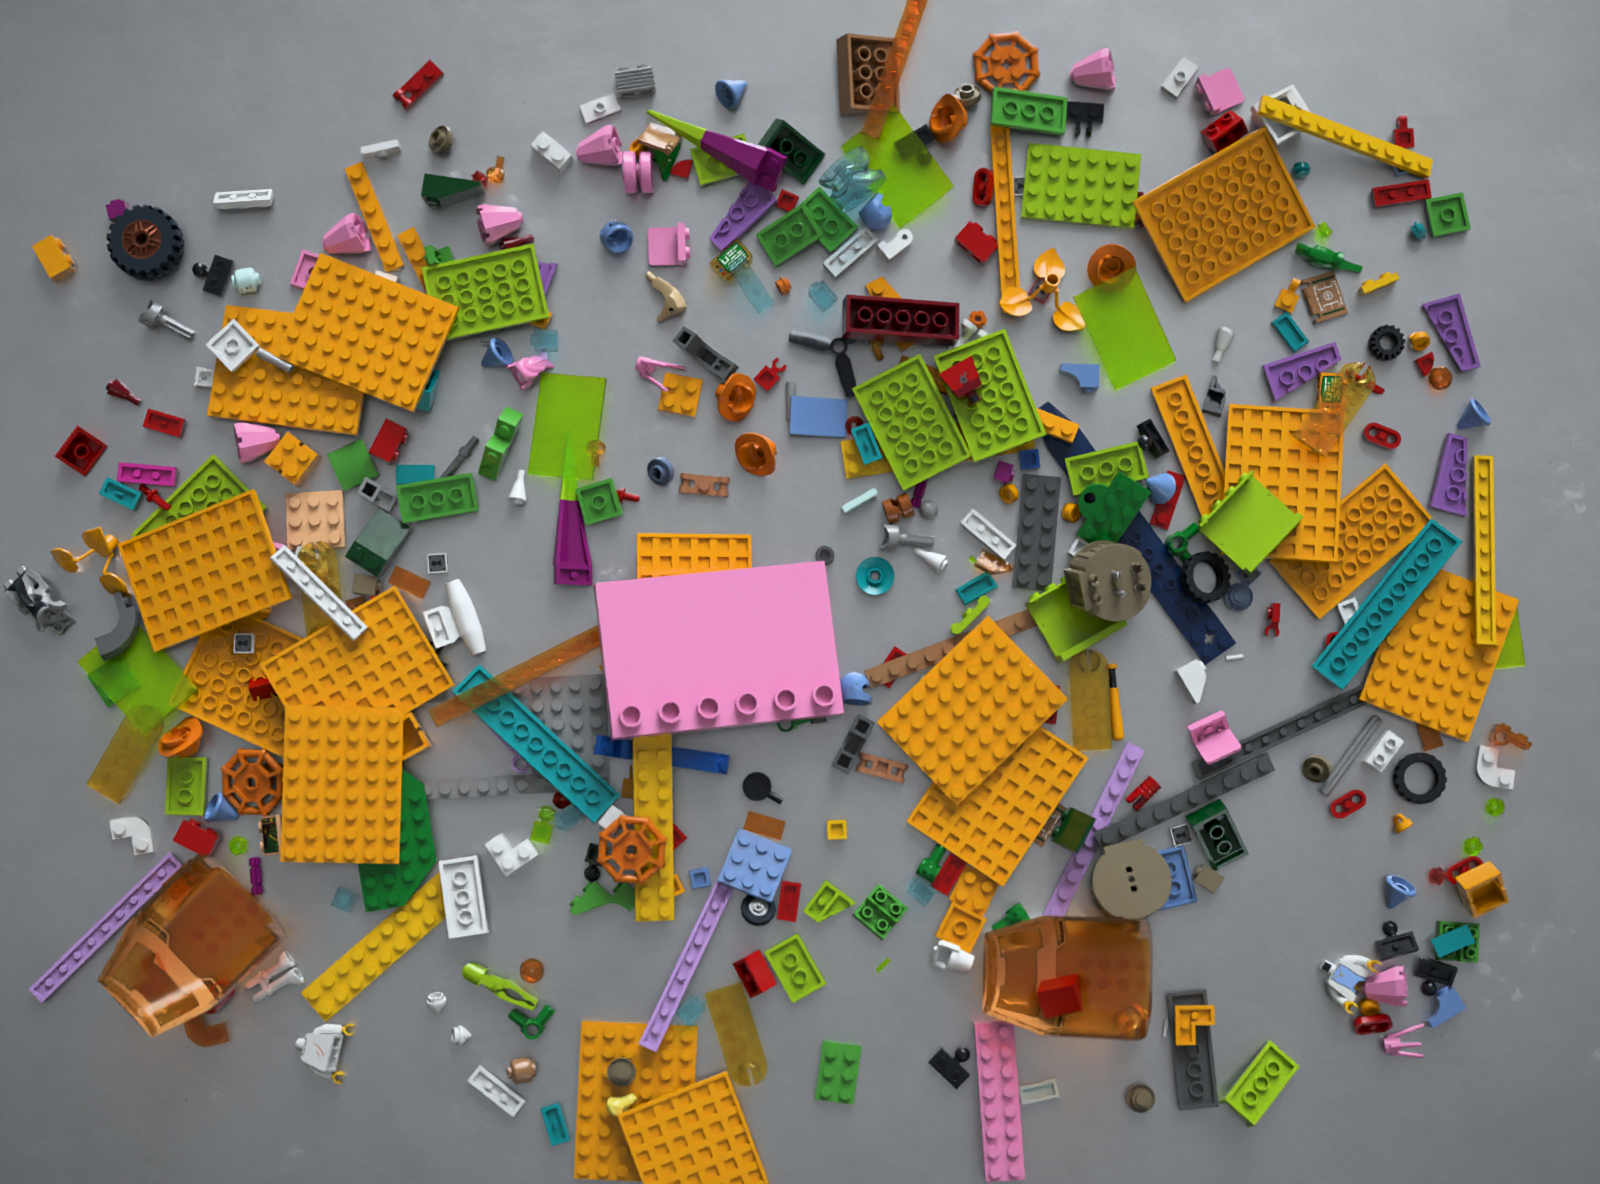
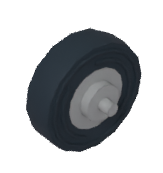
[741,895,776,926]

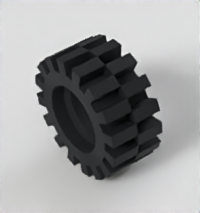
[1368,324,1406,361]

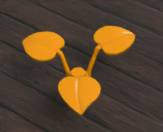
[999,248,1085,331]
[50,527,131,597]

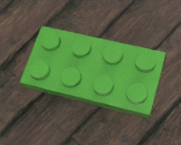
[990,87,1067,136]
[396,472,478,523]

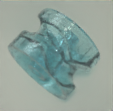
[818,146,887,213]

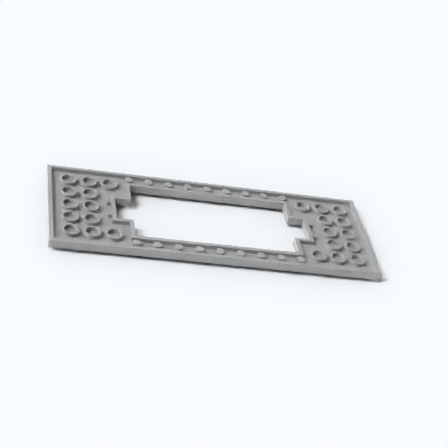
[419,674,610,800]

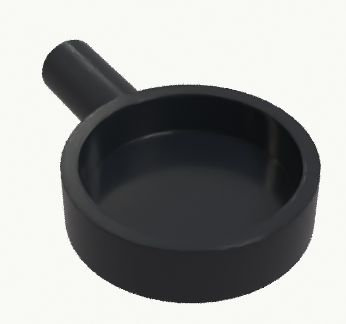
[742,772,784,804]

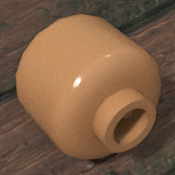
[506,1057,536,1085]

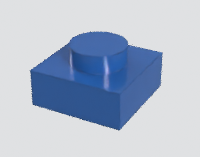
[1019,449,1040,471]

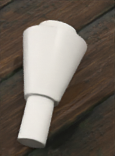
[1213,327,1235,362]
[508,470,527,506]
[914,547,948,573]

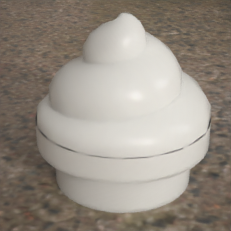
[427,992,447,1013]
[451,1026,471,1046]

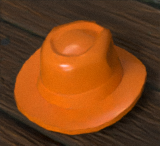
[929,94,968,143]
[1087,244,1136,292]
[715,373,756,421]
[735,433,777,476]
[157,716,203,758]

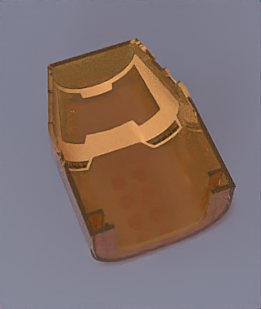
[97,854,287,1038]
[983,915,1153,1040]

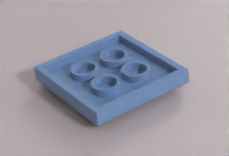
[717,828,792,904]

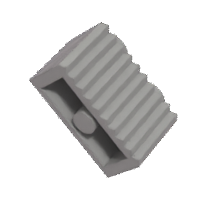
[615,64,656,98]

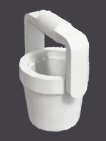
[931,940,974,974]

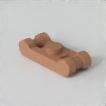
[679,473,730,497]
[855,752,908,784]

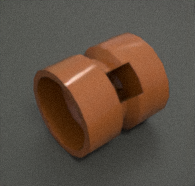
[881,492,915,524]

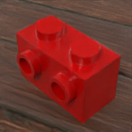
[1200,110,1249,153]
[954,221,999,266]
[369,418,409,464]
[173,818,222,858]
[732,950,777,998]

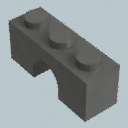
[831,714,875,774]

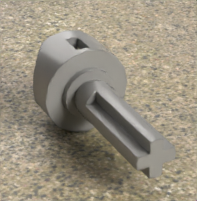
[138,300,195,340]
[879,524,934,551]

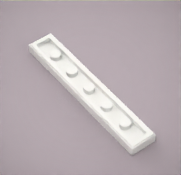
[270,545,368,642]

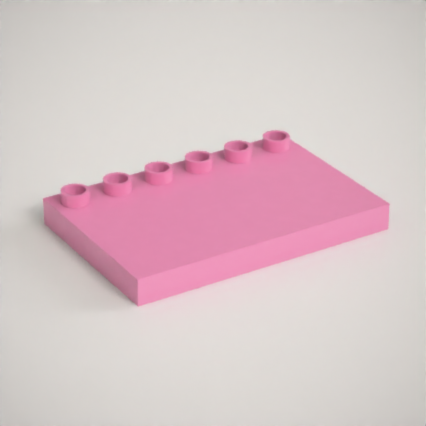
[593,561,844,740]

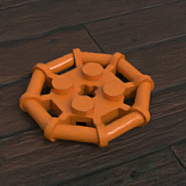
[972,31,1041,94]
[220,748,283,817]
[596,814,667,885]

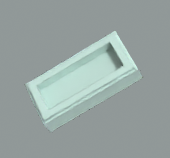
[841,488,878,515]
[1018,1078,1060,1106]

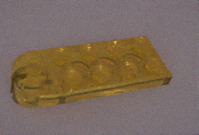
[1293,362,1376,458]
[298,541,342,637]
[1069,649,1112,751]
[86,705,164,804]
[704,982,767,1087]

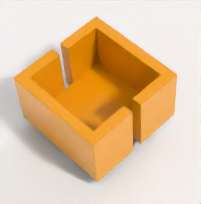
[264,431,321,487]
[402,712,432,763]
[1455,861,1509,919]

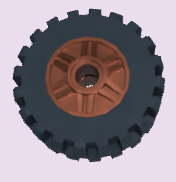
[106,204,184,281]

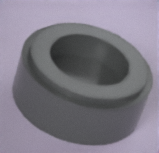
[815,546,834,566]

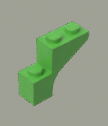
[478,406,523,481]
[569,881,634,915]

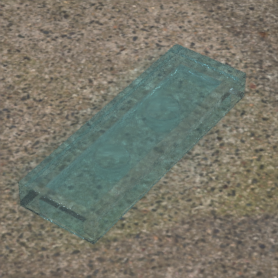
[727,255,775,314]

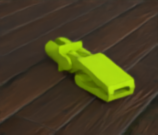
[462,962,539,1010]

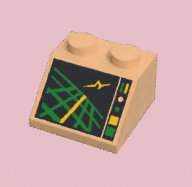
[258,814,282,856]

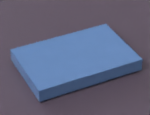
[789,396,848,438]
[1157,845,1198,911]

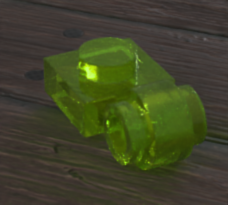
[530,805,556,844]

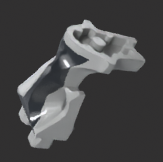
[3,566,76,635]

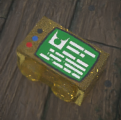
[709,238,753,284]

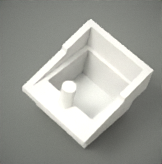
[1250,84,1310,147]

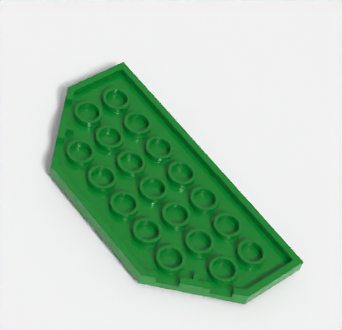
[357,769,437,912]

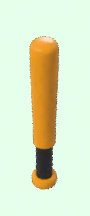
[1105,664,1124,741]

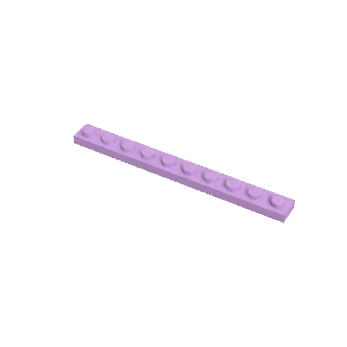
[1042,742,1145,924]
[28,852,184,1003]
[638,872,734,1052]

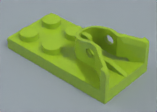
[1065,441,1149,496]
[1218,1041,1300,1128]

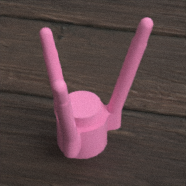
[635,356,685,392]
[1383,1023,1425,1058]

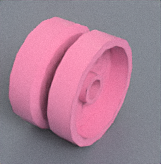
[623,151,653,194]

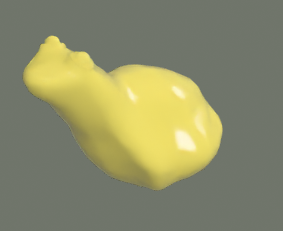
[606,1093,637,1117]

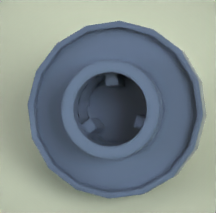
[647,457,674,485]
[1224,583,1253,611]

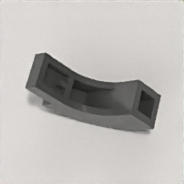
[672,326,739,382]
[94,591,139,661]

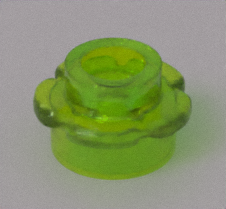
[1316,221,1333,238]
[1486,798,1505,817]
[228,836,247,855]
[1464,837,1483,856]

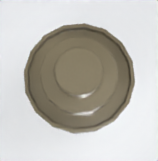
[953,84,981,107]
[429,125,453,154]
[1303,754,1332,783]
[607,1057,636,1087]
[1126,1083,1155,1113]

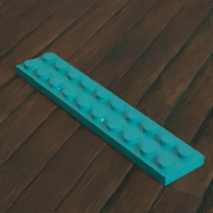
[1311,518,1463,691]
[452,664,620,824]

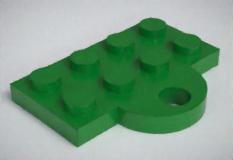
[1076,471,1151,543]

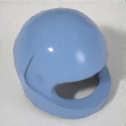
[859,192,892,230]
[600,220,634,253]
[840,672,872,706]

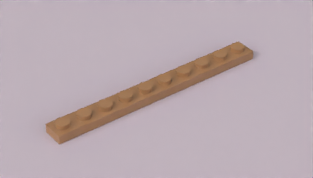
[864,609,1037,689]

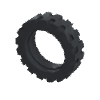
[1179,551,1231,604]
[1393,753,1447,804]

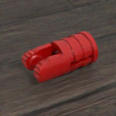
[1125,775,1161,811]

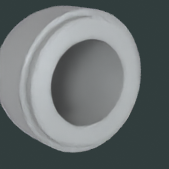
[919,500,938,520]

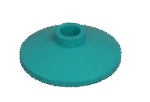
[856,557,894,595]

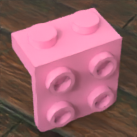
[1195,68,1244,116]
[648,223,690,266]
[1187,710,1241,765]

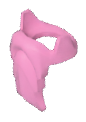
[505,351,554,391]

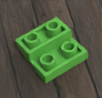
[327,438,379,491]
[852,884,908,940]
[1436,921,1480,962]

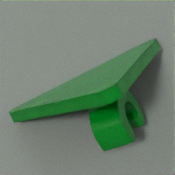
[652,143,681,182]

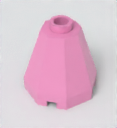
[1070,48,1116,90]
[576,125,624,166]
[475,205,523,246]
[322,213,371,254]
[234,423,280,464]
[1362,966,1408,1007]

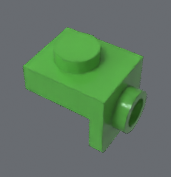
[424,245,454,265]

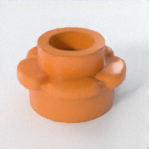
[775,277,792,295]
[968,310,987,329]

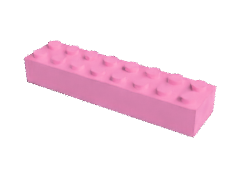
[973,1020,1025,1182]

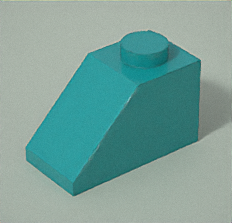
[417,370,441,411]

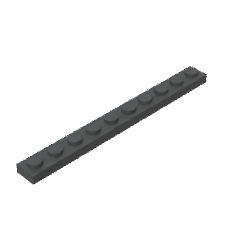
[1192,684,1367,780]
[1093,753,1275,850]

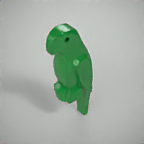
[1295,243,1363,273]

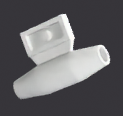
[423,579,486,656]

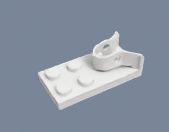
[438,855,490,939]

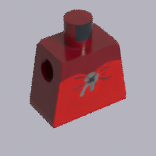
[939,356,982,406]

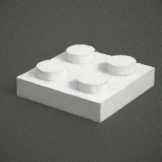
[206,319,261,373]

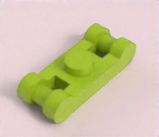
[950,596,990,635]

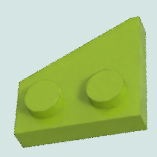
[803,880,856,923]

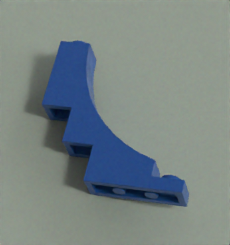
[593,735,730,774]

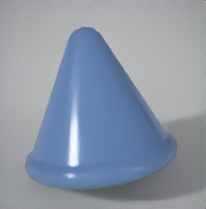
[715,80,747,109]
[481,337,513,367]
[1457,399,1491,429]
[1146,473,1176,504]
[204,792,238,823]
[1386,875,1417,909]

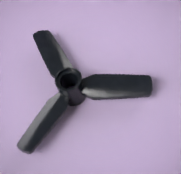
[788,330,858,398]

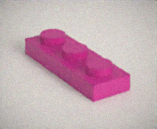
[117,462,177,487]

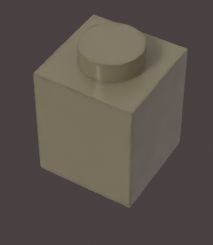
[352,574,382,596]
[1192,864,1225,894]

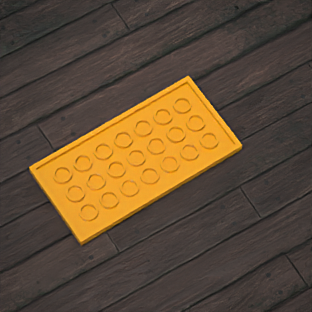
[1268,463,1434,620]

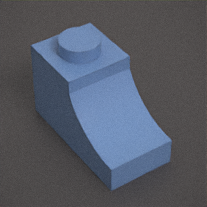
[1059,363,1099,393]
[1425,986,1466,1028]

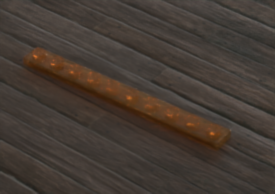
[861,0,927,140]
[428,625,600,728]

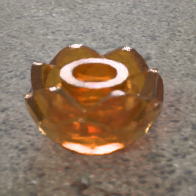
[1428,366,1453,390]
[520,958,544,983]

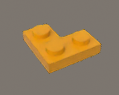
[1174,1005,1215,1045]

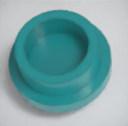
[1292,162,1311,178]
[1410,222,1427,240]

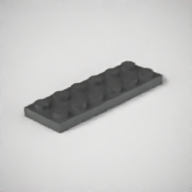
[1012,474,1061,591]
[1167,989,1219,1111]

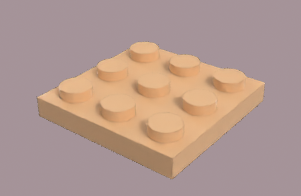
[285,490,346,551]

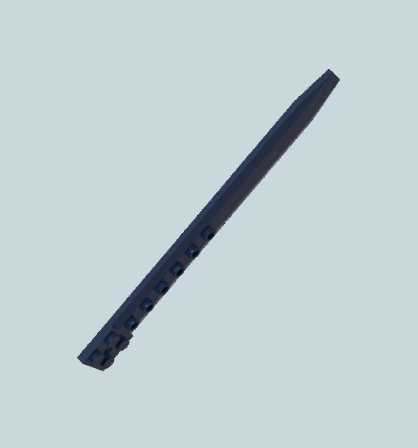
[1038,402,1236,665]

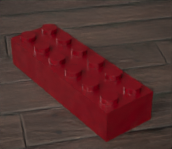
[842,294,959,346]

